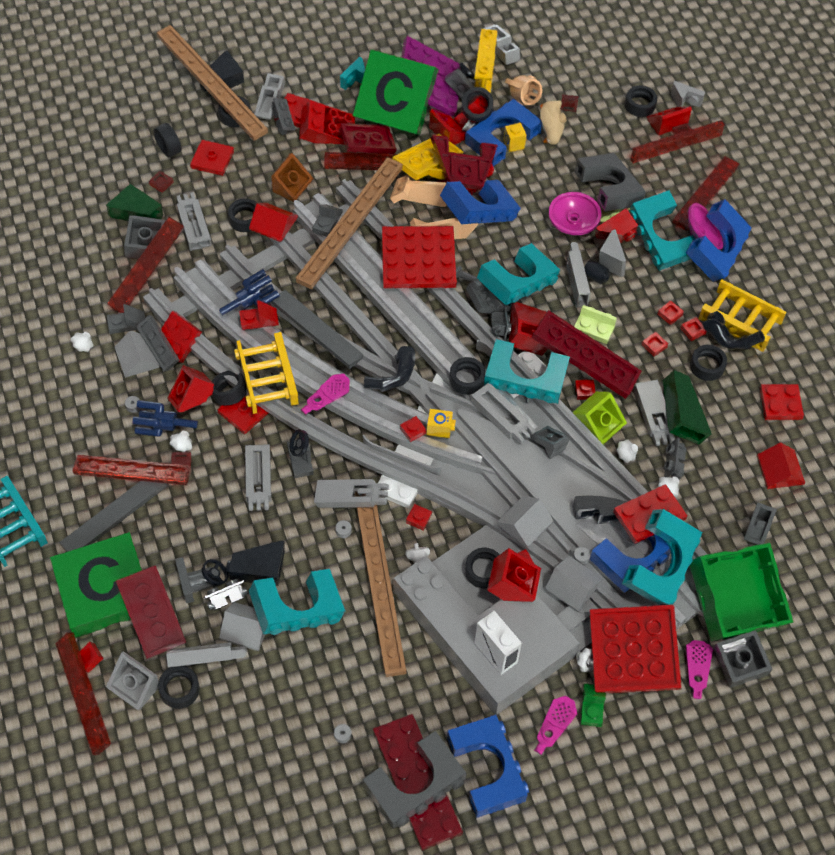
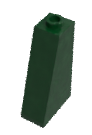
[662,370,712,445]

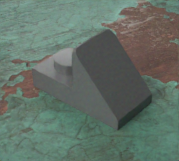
[312,204,343,237]
[107,304,145,334]
[532,426,570,459]
[744,502,777,545]

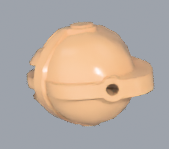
[505,75,542,106]

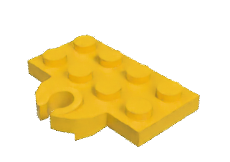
[392,134,463,181]

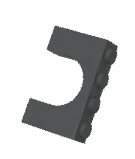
[575,153,646,212]
[363,731,466,829]

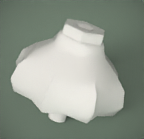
[70,332,93,352]
[170,430,192,452]
[616,440,638,463]
[658,477,679,497]
[405,543,430,563]
[576,648,594,672]

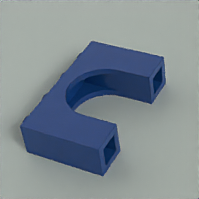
[465,99,542,166]
[440,180,521,224]
[686,199,752,282]
[590,535,671,593]
[447,715,529,818]

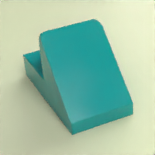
[340,57,365,90]

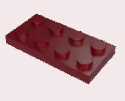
[116,565,186,659]

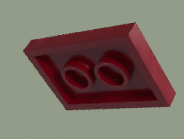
[339,123,397,154]

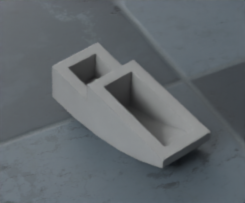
[483,24,520,65]
[254,73,285,120]

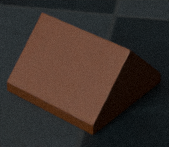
[271,153,314,202]

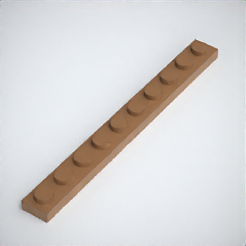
[157,25,268,141]
[296,157,403,290]
[354,492,406,677]

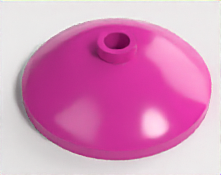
[548,192,601,235]
[687,203,724,250]

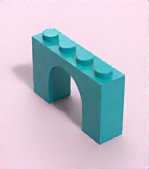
[629,190,695,271]
[477,243,560,305]
[484,339,570,404]
[622,509,702,605]
[249,569,345,635]

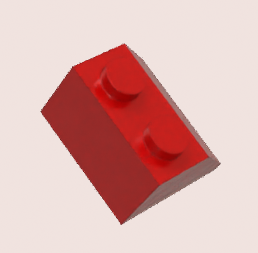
[595,208,638,243]
[167,365,214,413]
[487,548,541,602]

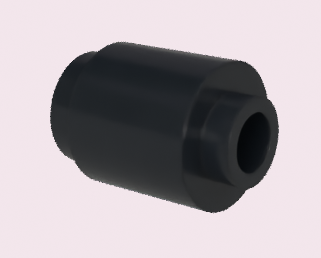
[584,260,610,285]

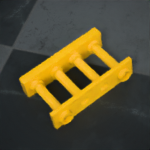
[474,29,498,93]
[698,279,787,352]
[234,332,299,414]

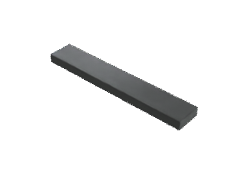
[272,290,363,369]
[59,471,167,552]

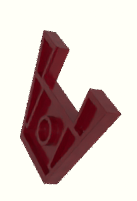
[430,134,498,190]

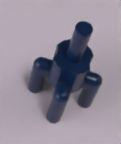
[218,269,280,316]
[132,400,198,437]

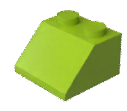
[572,391,627,444]

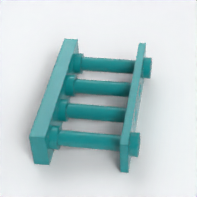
[0,475,48,567]

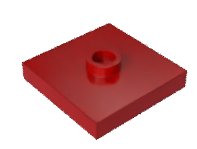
[190,140,234,176]
[217,396,269,435]

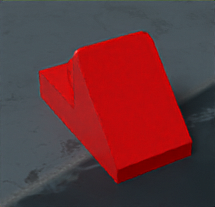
[239,300,279,330]

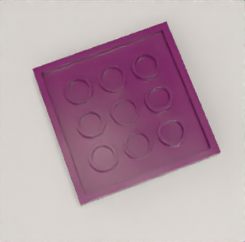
[401,35,461,117]

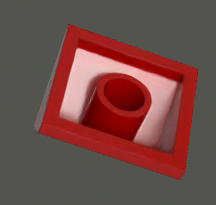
[647,106,692,136]
[429,109,466,145]
[249,203,298,242]
[757,442,805,489]

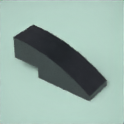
[573,495,626,524]

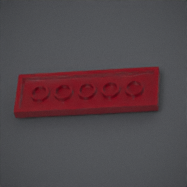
[531,310,642,399]
[373,714,463,851]

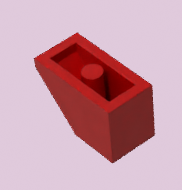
[454,95,494,128]

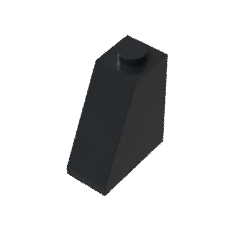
[200,50,244,97]
[226,541,285,586]

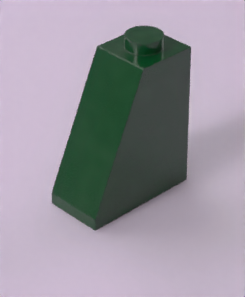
[106,184,163,221]

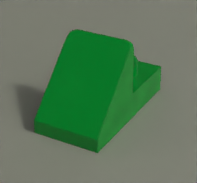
[580,683,606,727]

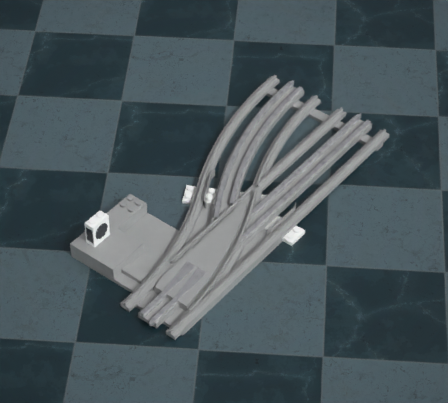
[143,179,708,715]

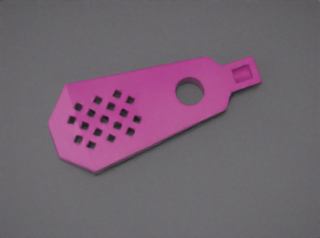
[301,373,350,415]
[686,640,713,700]
[534,696,577,755]

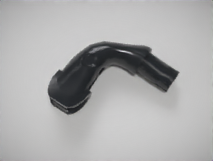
[703,311,765,350]
[364,346,415,392]

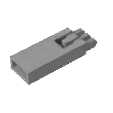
[176,192,212,251]
[566,242,591,308]
[634,380,675,446]
[471,383,536,444]
[245,444,272,511]
[314,479,389,508]
[166,642,247,667]

